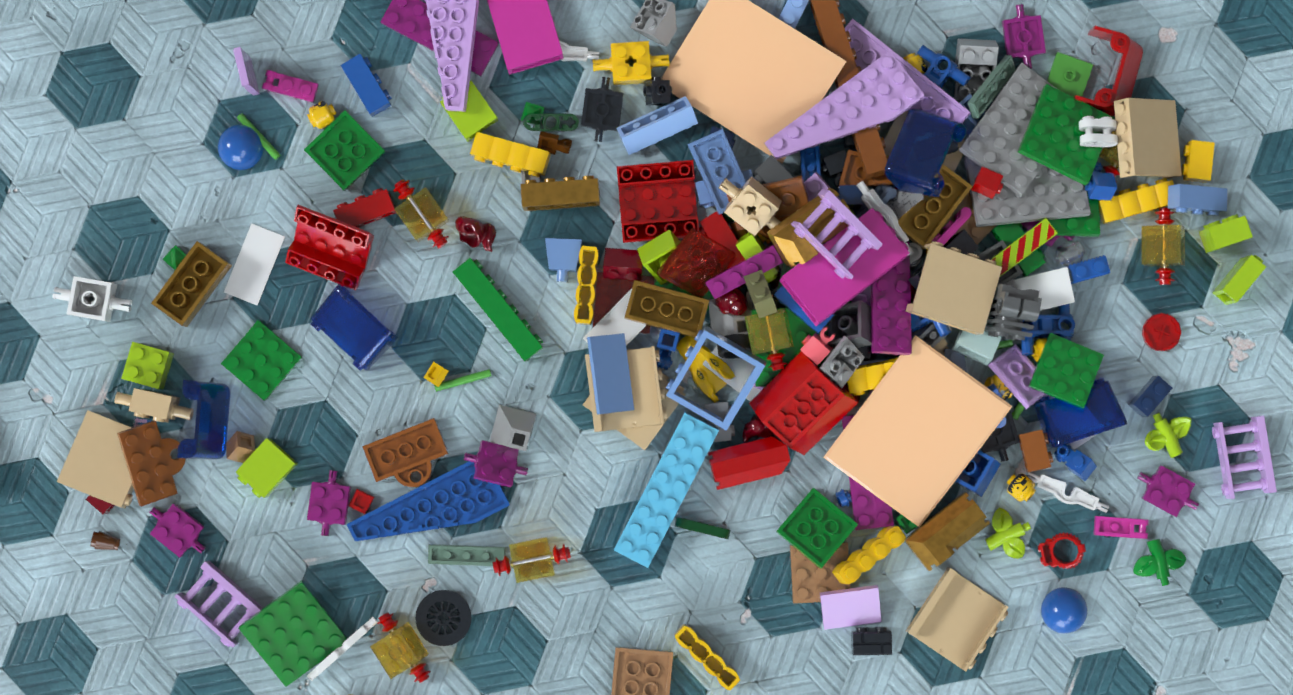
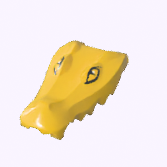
[676,336,736,403]

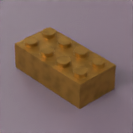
[898,163,973,249]
[521,176,600,211]
[151,241,232,327]
[624,280,709,338]

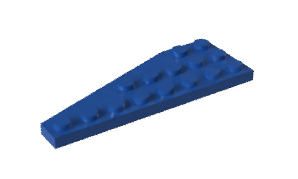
[346,461,510,541]

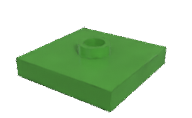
[1047,52,1093,97]

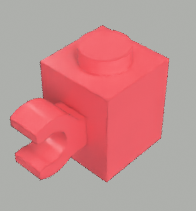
[800,326,836,366]

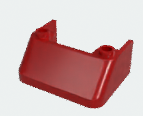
[1074,25,1143,117]

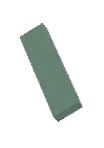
[968,55,1016,118]
[428,544,506,566]

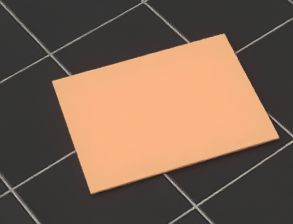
[662,0,847,163]
[823,335,1012,528]

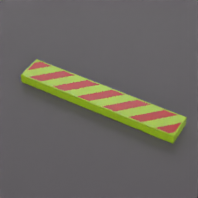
[990,218,1058,277]

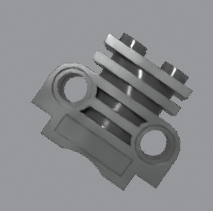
[984,284,1042,340]

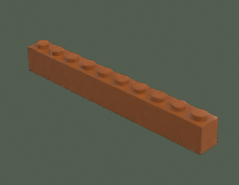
[809,0,892,180]

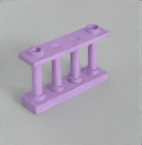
[791,189,882,279]
[1212,416,1277,499]
[175,561,263,648]

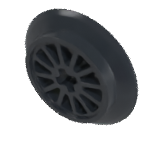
[415,590,471,646]

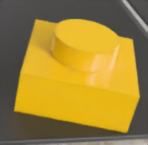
[423,361,449,387]

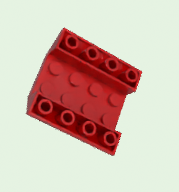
[617,160,700,243]
[285,205,374,291]
[749,351,859,455]

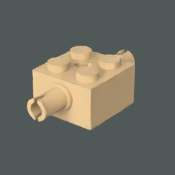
[718,177,782,236]
[115,388,194,423]

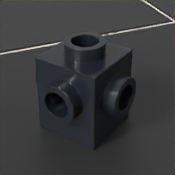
[643,77,672,106]

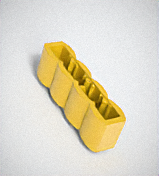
[470,132,551,178]
[1098,178,1174,224]
[574,246,599,325]
[847,358,898,396]
[832,526,906,584]
[674,624,740,690]

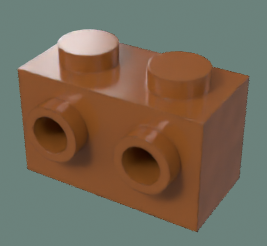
[1018,429,1053,472]

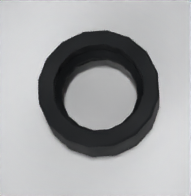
[717,334,754,359]

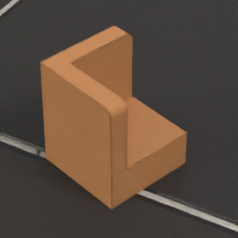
[226,431,255,463]

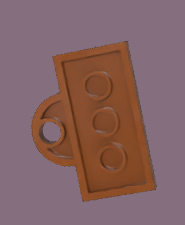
[727,176,810,240]
[362,418,449,487]
[117,420,186,507]

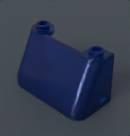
[885,109,967,197]
[310,284,399,371]
[1034,378,1127,448]
[177,380,230,460]

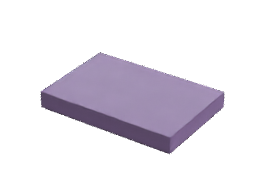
[233,47,260,96]
[988,344,1046,409]
[820,585,881,630]

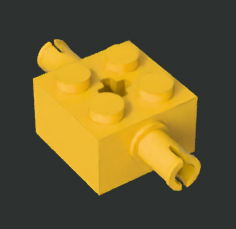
[592,41,670,85]

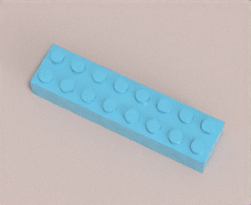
[614,412,719,568]

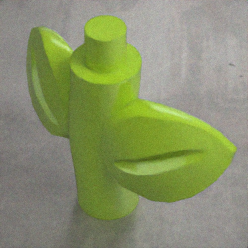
[1144,412,1192,458]
[985,507,1031,559]

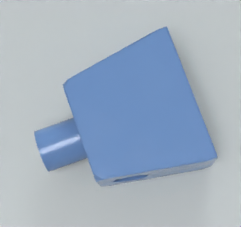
[545,238,582,282]

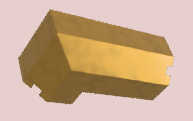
[767,188,851,267]
[905,492,990,571]

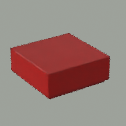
[348,489,375,514]

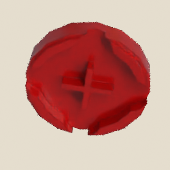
[1142,313,1181,352]

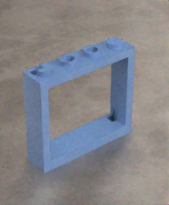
[666,326,767,431]

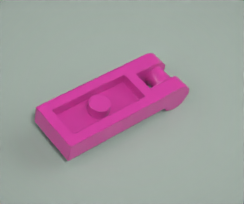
[262,70,319,103]
[931,207,972,244]
[1094,516,1149,539]

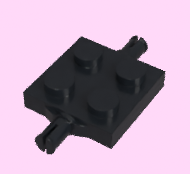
[581,77,624,142]
[981,410,1020,462]

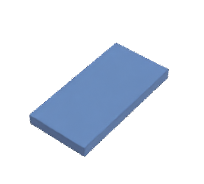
[688,129,747,215]
[587,333,634,415]

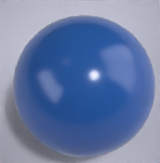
[218,124,264,170]
[1041,587,1088,634]

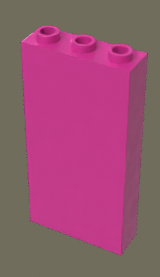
[487,0,564,75]
[780,208,910,327]

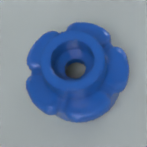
[836,489,852,507]

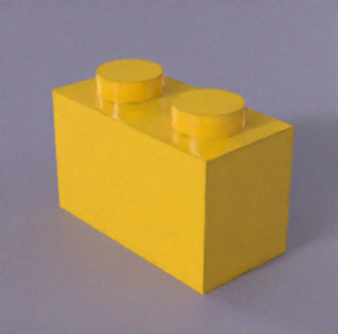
[1181,140,1215,183]

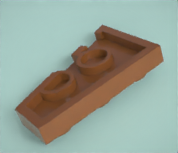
[839,150,905,186]

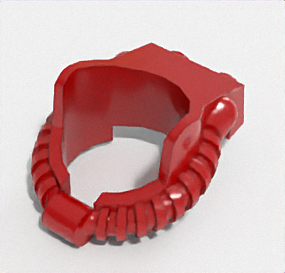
[1038,532,1086,569]

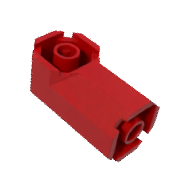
[708,437,790,490]

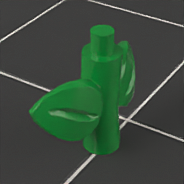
[1133,539,1186,586]

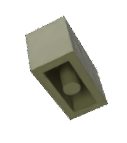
[744,270,778,319]

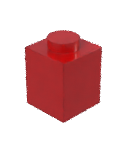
[971,167,1004,199]

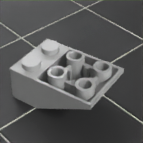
[954,39,999,101]

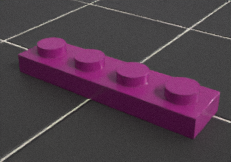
[705,244,783,299]

